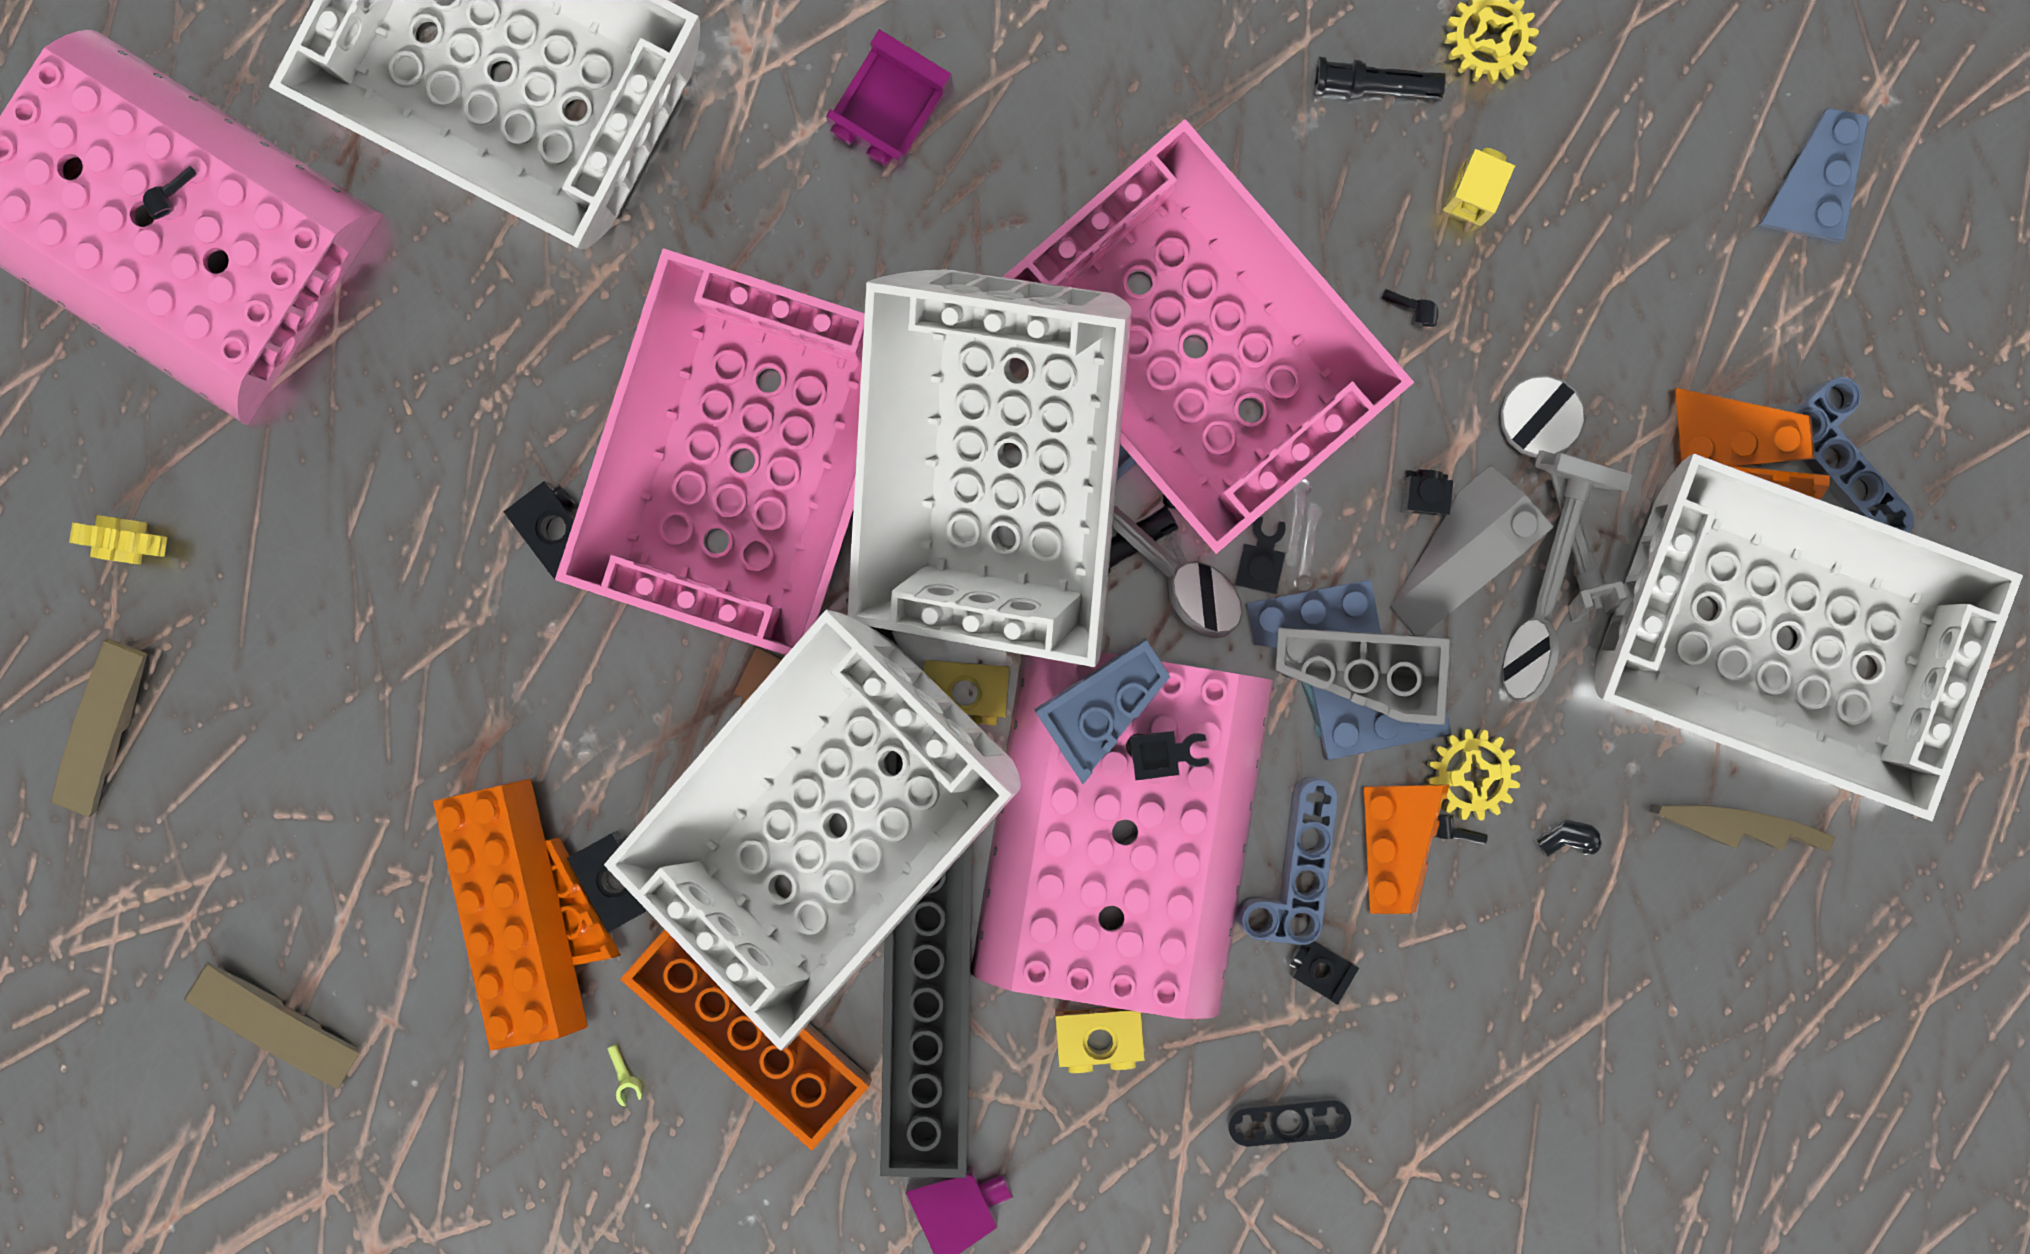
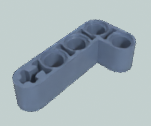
[1789,377,1914,533]
[1236,777,1338,945]

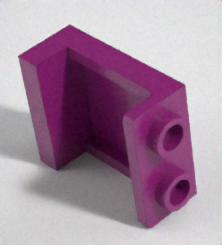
[826,29,953,168]

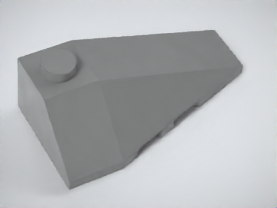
[1390,465,1554,635]
[1276,628,1453,725]

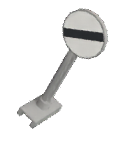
[1500,375,1627,623]
[1503,450,1632,702]
[1112,504,1243,638]

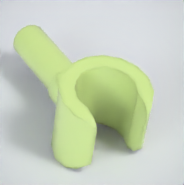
[607,1045,643,1106]

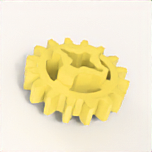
[1444,0,1539,84]
[69,515,168,565]
[1426,729,1521,821]

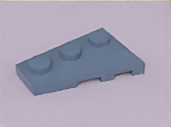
[1757,108,1870,243]
[1245,580,1381,648]
[1034,638,1170,784]
[1310,685,1452,760]

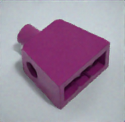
[906,1166,1013,1254]

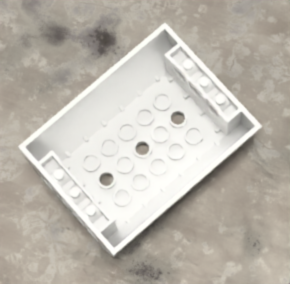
[269,0,701,249]
[847,269,1132,667]
[1595,454,2023,821]
[604,610,1021,1051]

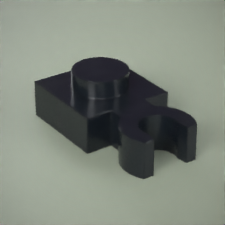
[1234,517,1286,594]
[1130,731,1209,781]

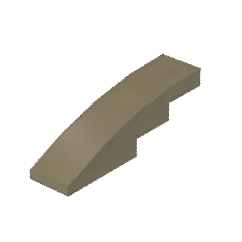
[50,639,147,817]
[1649,803,1836,852]
[184,962,360,1089]

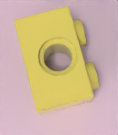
[1443,148,1515,226]
[924,660,1010,725]
[1055,1007,1145,1073]

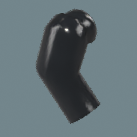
[1535,820,1602,857]

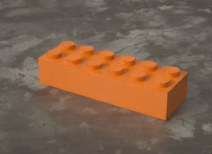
[433,778,588,1051]
[620,929,872,1151]

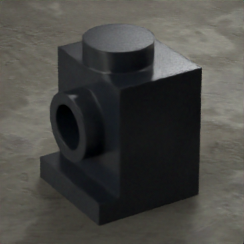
[1401,469,1454,517]
[1289,940,1359,1005]

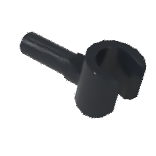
[143,166,197,220]
[1382,289,1439,327]
[1435,814,1488,845]

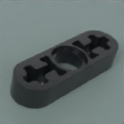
[1227,1097,1351,1147]

